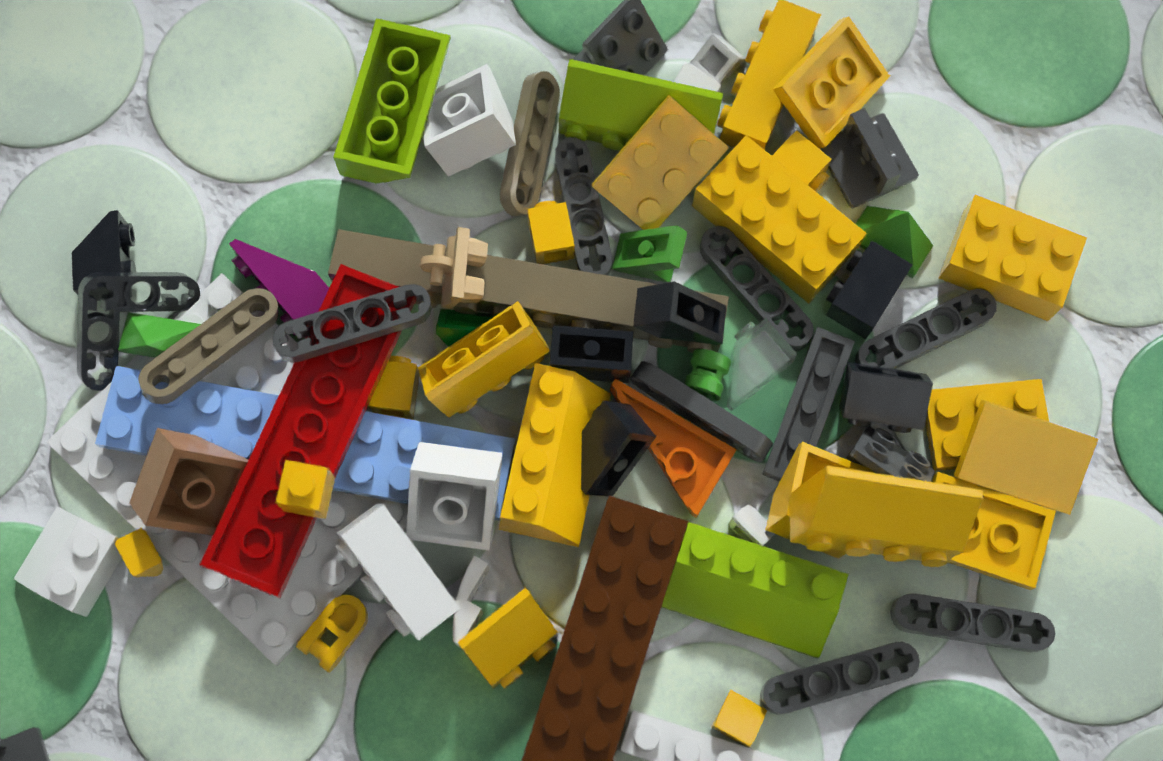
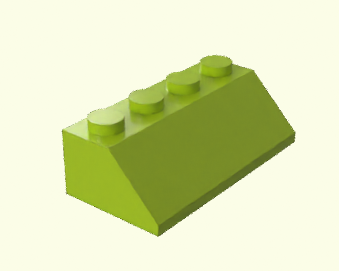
[333,18,451,184]
[558,59,723,150]
[661,522,849,659]

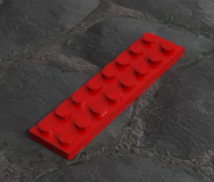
[199,264,416,599]

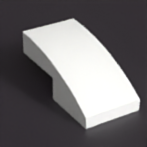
[453,556,490,648]

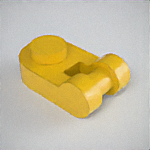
[296,595,368,673]

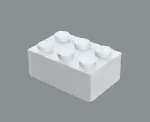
[336,504,460,641]

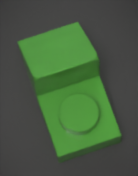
[612,225,687,282]

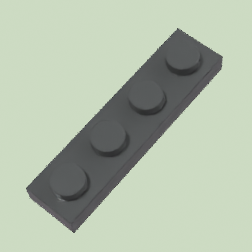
[762,327,855,482]

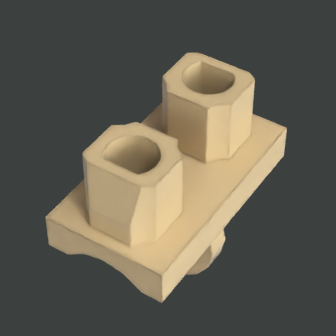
[420,227,488,309]

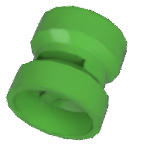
[684,349,732,401]

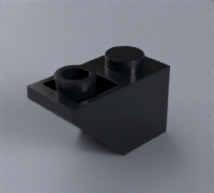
[71,210,137,301]

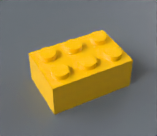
[938,195,1087,321]

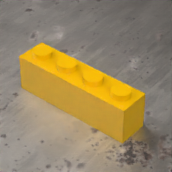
[717,0,821,150]

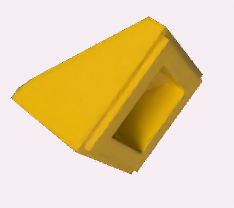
[115,527,163,577]
[711,690,768,748]

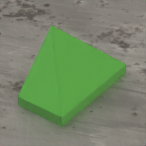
[856,206,933,279]
[118,312,201,358]

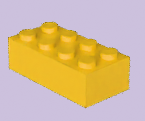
[692,135,867,304]

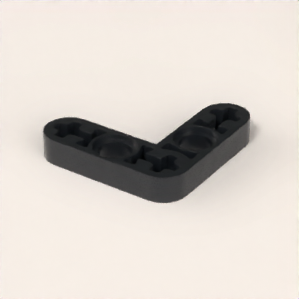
[77,272,200,391]

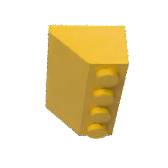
[499,363,611,547]
[789,466,983,567]

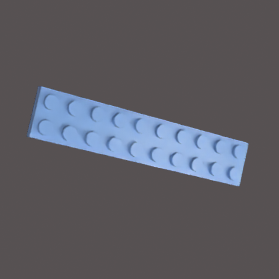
[95,366,516,521]

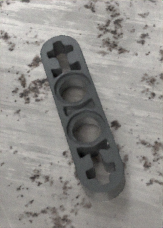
[555,137,612,276]
[700,226,814,352]
[273,284,432,363]
[855,289,997,369]
[630,361,773,462]
[890,593,1055,652]
[760,642,920,715]

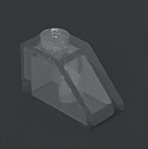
[726,318,797,412]

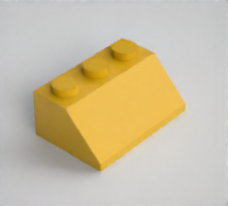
[418,301,550,418]

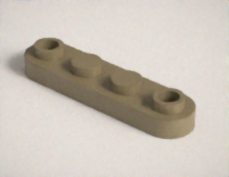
[500,71,560,217]
[138,288,278,404]

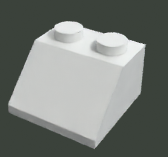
[423,64,516,177]
[406,442,502,551]
[14,507,122,617]

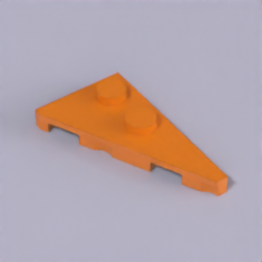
[610,378,737,518]

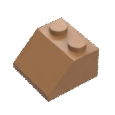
[129,428,248,536]

